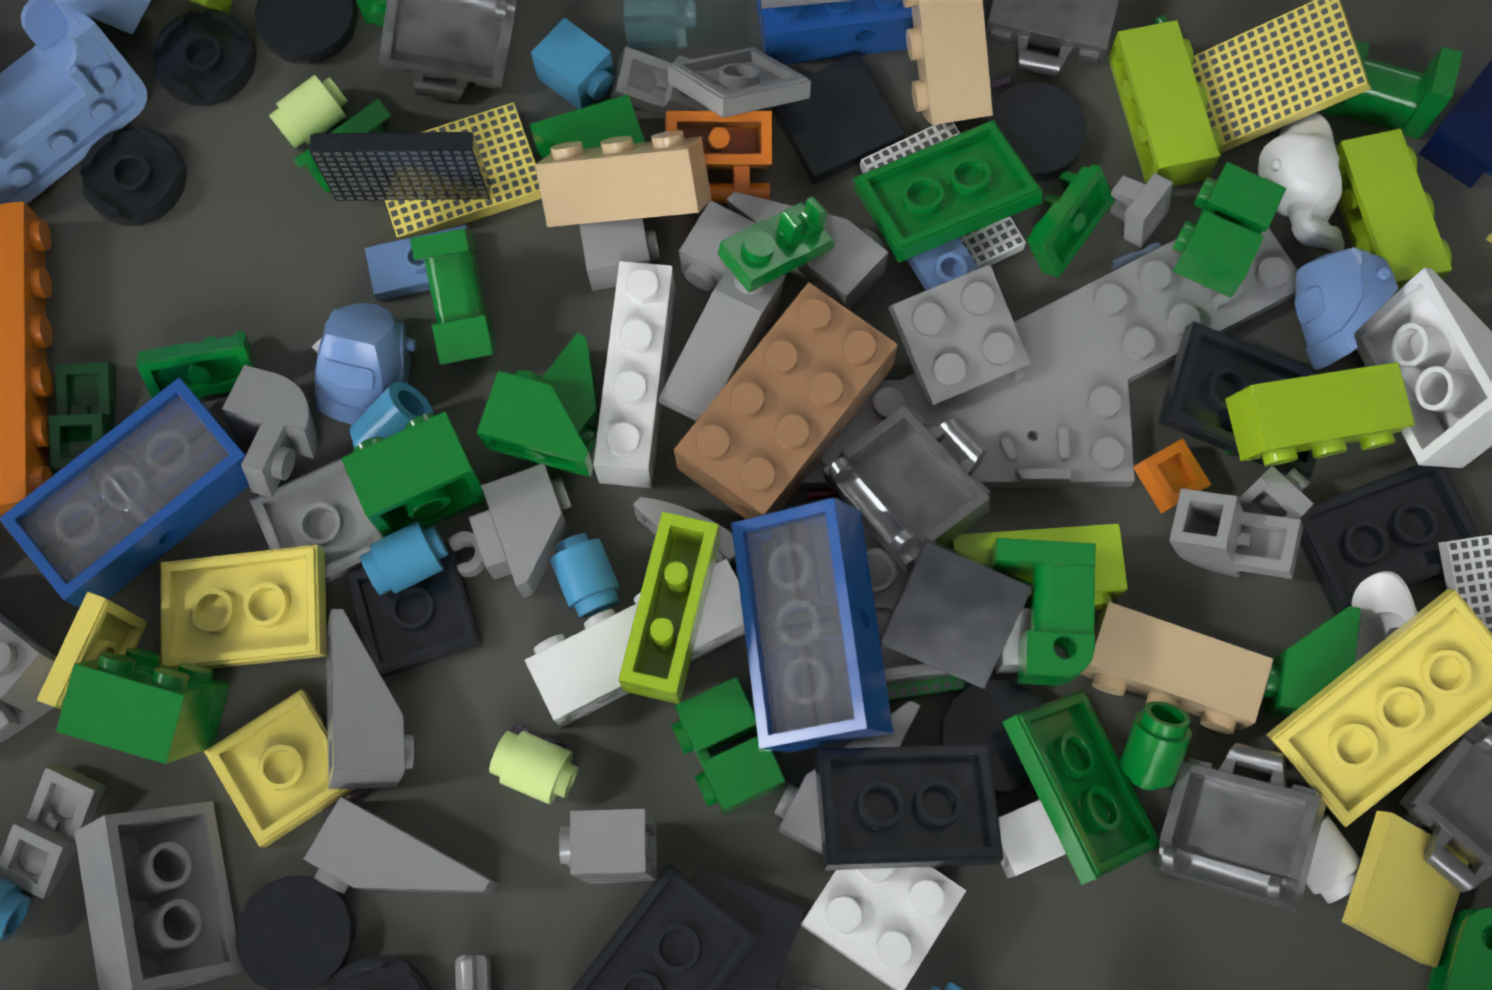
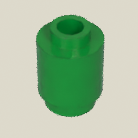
[1120,701,1192,790]

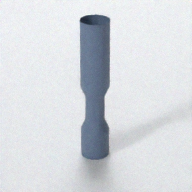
[1110,242,1161,270]

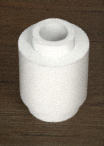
[1306,815,1361,904]

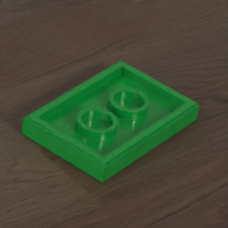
[853,120,1043,263]
[1002,690,1160,885]

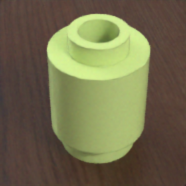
[269,75,348,148]
[489,731,579,805]

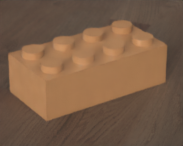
[674,282,898,519]

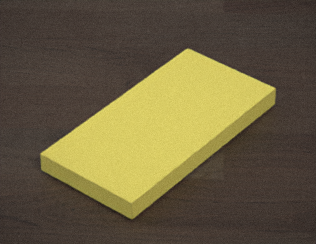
[1266,589,1492,827]

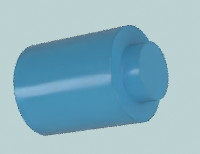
[350,382,433,448]

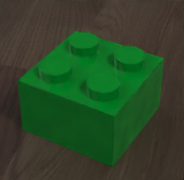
[341,411,486,537]
[56,648,230,764]

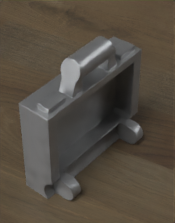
[379,0,517,102]
[986,0,1119,77]
[822,405,991,574]
[1399,721,1492,892]
[1154,742,1326,913]

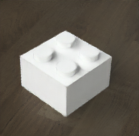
[801,867,966,990]

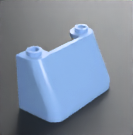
[0,0,147,204]

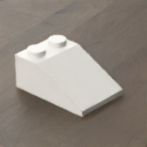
[1354,268,1492,468]

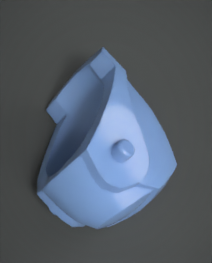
[1295,247,1398,370]
[314,303,417,425]

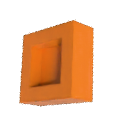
[1133,438,1212,514]

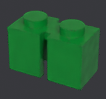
[1172,162,1287,298]
[670,677,785,815]

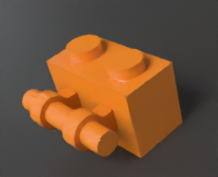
[665,111,772,209]

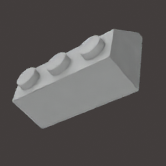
[74,801,243,990]

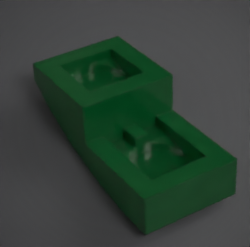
[48,362,116,470]

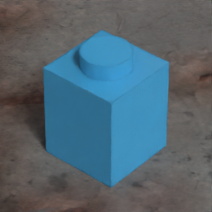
[531,17,615,109]

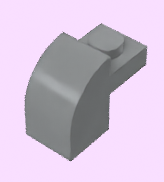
[222,365,318,498]
[1169,489,1303,579]

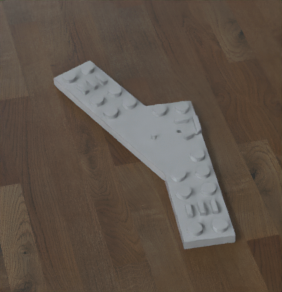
[702,228,1298,489]

